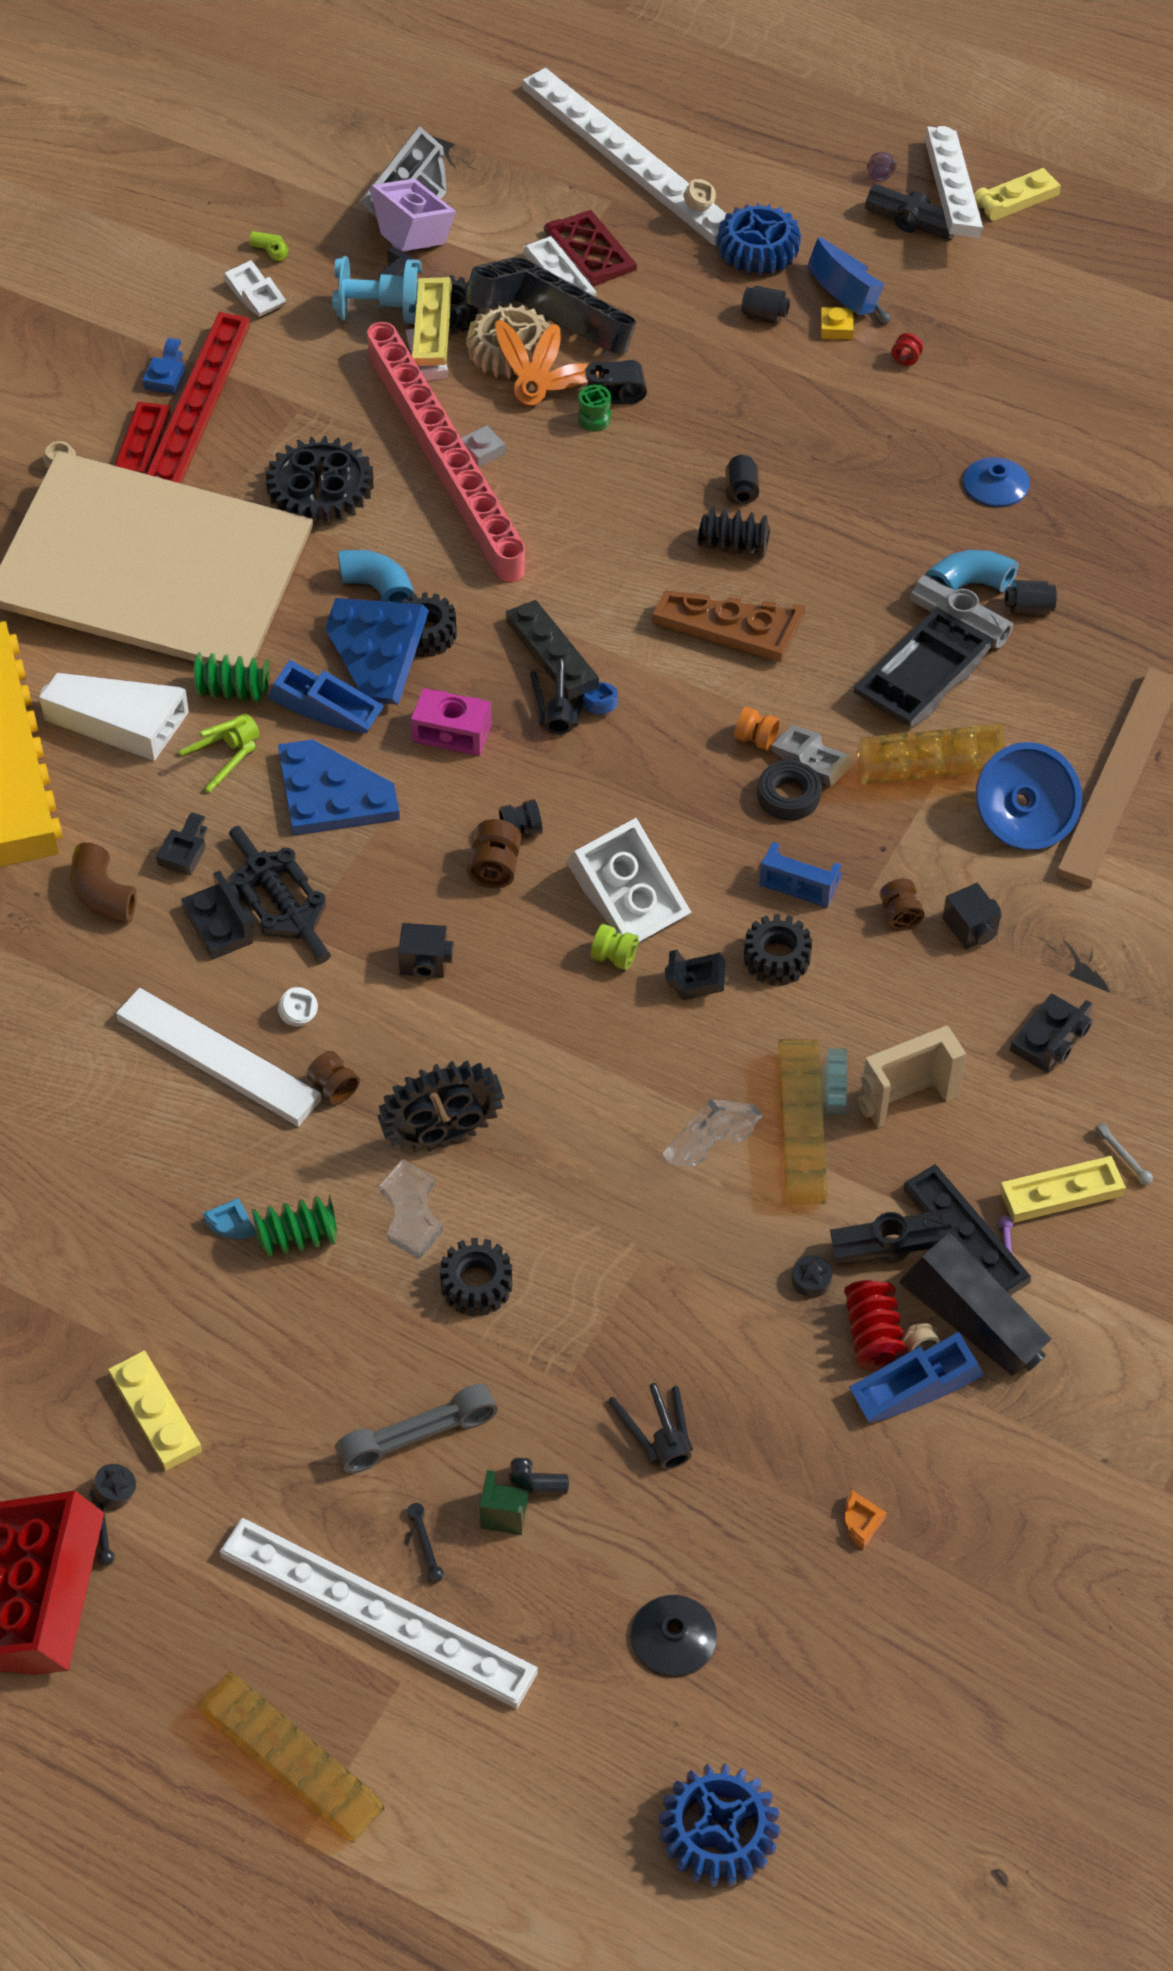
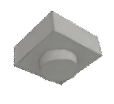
[461,425,506,467]

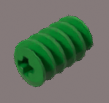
[194,652,270,703]
[252,1195,337,1258]

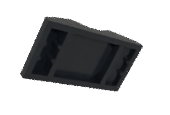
[853,607,993,727]

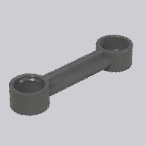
[335,1384,498,1473]

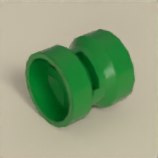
[578,385,611,432]

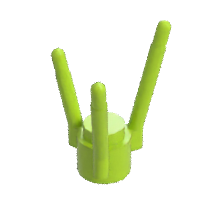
[178,714,260,793]

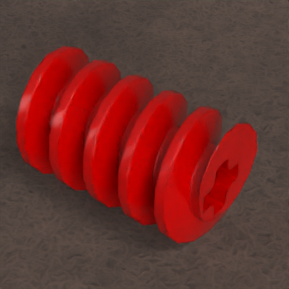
[844,1280,906,1371]

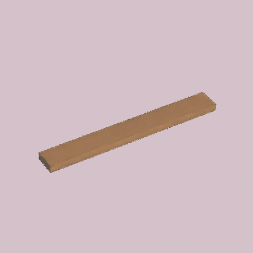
[1056,667,1173,888]

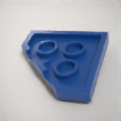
[325,598,429,705]
[278,739,400,835]

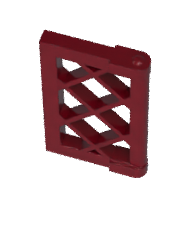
[543,210,637,287]

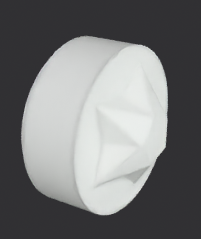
[278,987,318,1027]

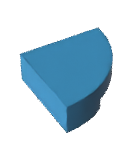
[202,1198,255,1239]

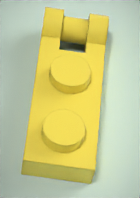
[974,168,1061,221]

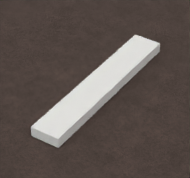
[116,988,321,1127]

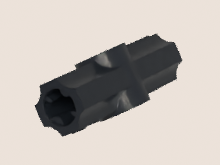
[865,183,955,240]
[830,1209,953,1265]

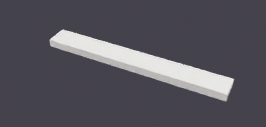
[220,1518,538,1709]

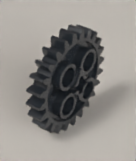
[266,436,374,525]
[377,1061,505,1152]

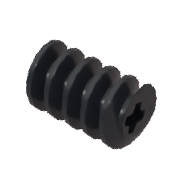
[697,505,770,558]

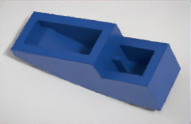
[807,237,884,315]
[268,660,384,734]
[849,1332,984,1423]

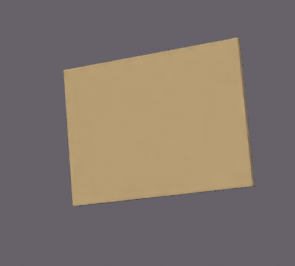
[0,451,313,667]

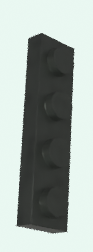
[505,600,600,700]

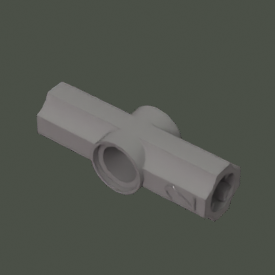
[910,575,1013,649]

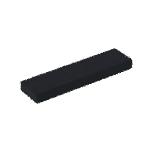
[904,1164,1031,1295]

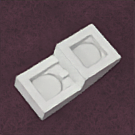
[224,260,286,317]

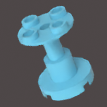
[332,256,422,324]

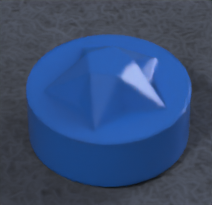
[583,682,618,714]

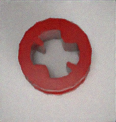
[891,333,924,366]

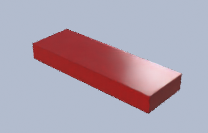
[114,401,170,474]

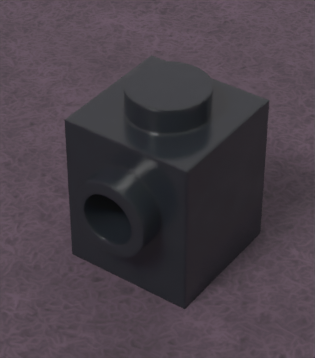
[942,882,1002,949]
[398,923,454,978]

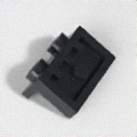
[181,871,255,960]
[1010,993,1093,1073]

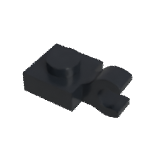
[156,812,207,876]

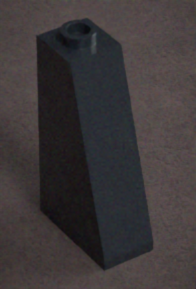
[899,1232,1052,1376]

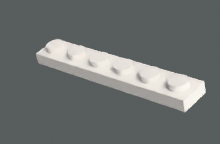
[924,126,983,238]

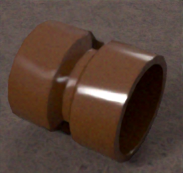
[467,819,522,889]

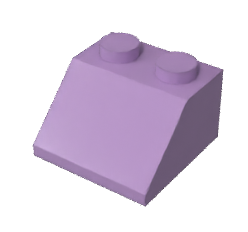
[370,179,456,252]

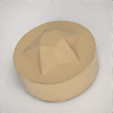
[683,179,716,212]

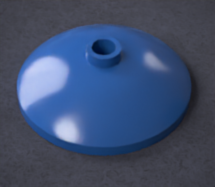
[975,742,1082,850]

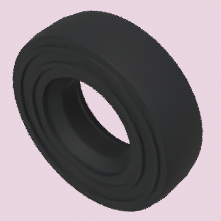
[757,760,822,820]

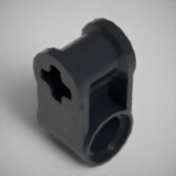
[585,360,647,404]

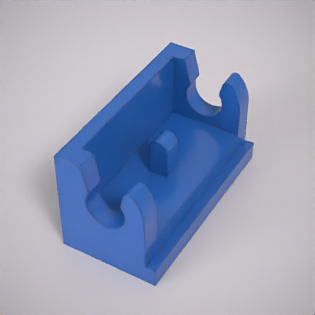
[759,842,842,908]

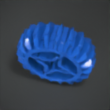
[717,203,801,276]
[659,1763,780,1888]

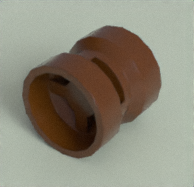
[879,878,925,930]
[307,1051,360,1104]

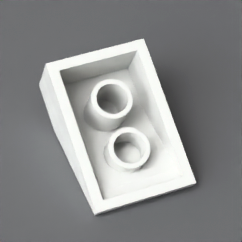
[566,818,692,942]

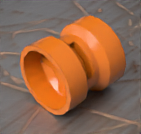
[734,706,780,751]

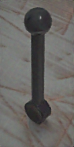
[89,1489,115,1566]
[407,1503,444,1583]

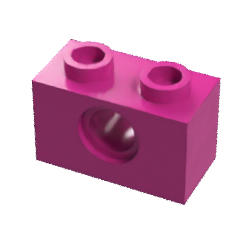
[411,688,492,756]

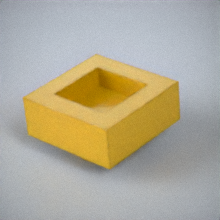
[821,307,853,340]

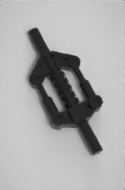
[229,826,331,963]

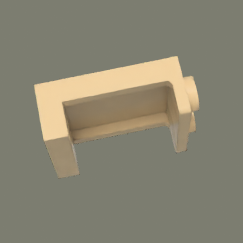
[858,1025,967,1128]

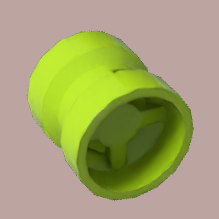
[590,924,639,971]

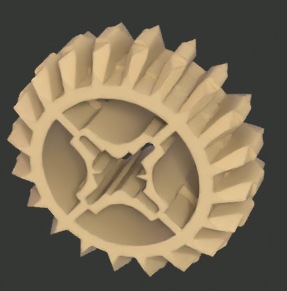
[466,303,550,380]

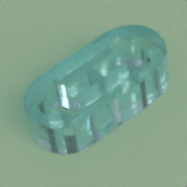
[825,1048,847,1115]

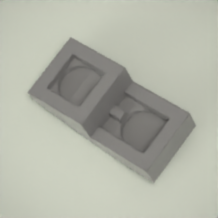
[771,725,853,787]

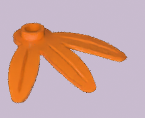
[495,320,597,406]

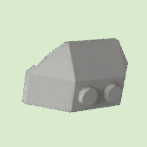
[360,126,447,218]

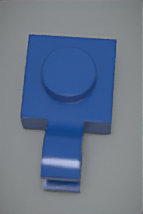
[143,337,185,395]

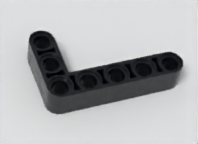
[464,257,636,354]

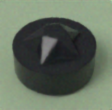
[792,1255,833,1297]
[92,1464,136,1508]

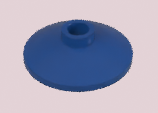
[963,457,1030,508]

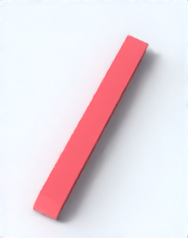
[367,322,525,582]

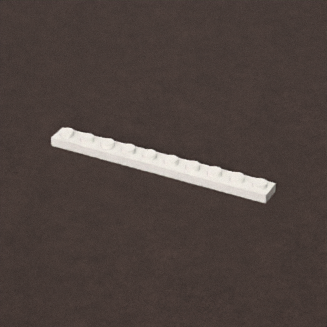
[522,68,726,246]

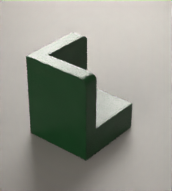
[479,1470,529,1535]

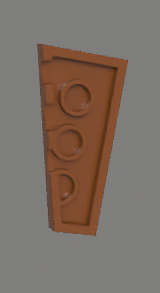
[652,590,805,662]

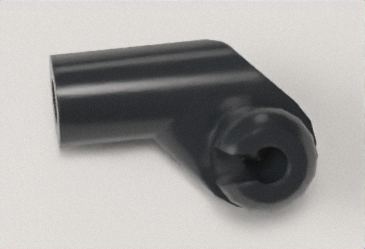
[508,1458,569,1495]

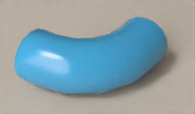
[925,549,1019,592]
[337,550,415,603]

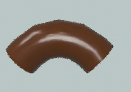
[70,842,137,923]

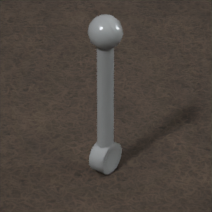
[1095,1122,1153,1185]

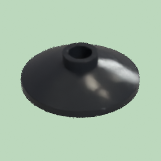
[631,1595,717,1677]

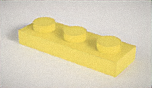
[412,277,452,366]
[999,1156,1126,1223]
[108,1350,202,1471]

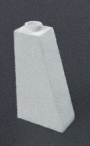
[39,673,189,761]

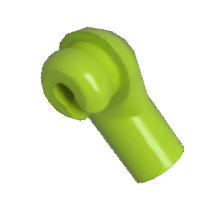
[250,231,288,261]

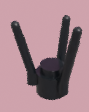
[530,658,583,734]
[609,1383,693,1469]

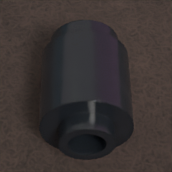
[741,286,790,323]
[725,455,759,504]
[1004,580,1057,615]

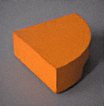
[844,1490,887,1550]

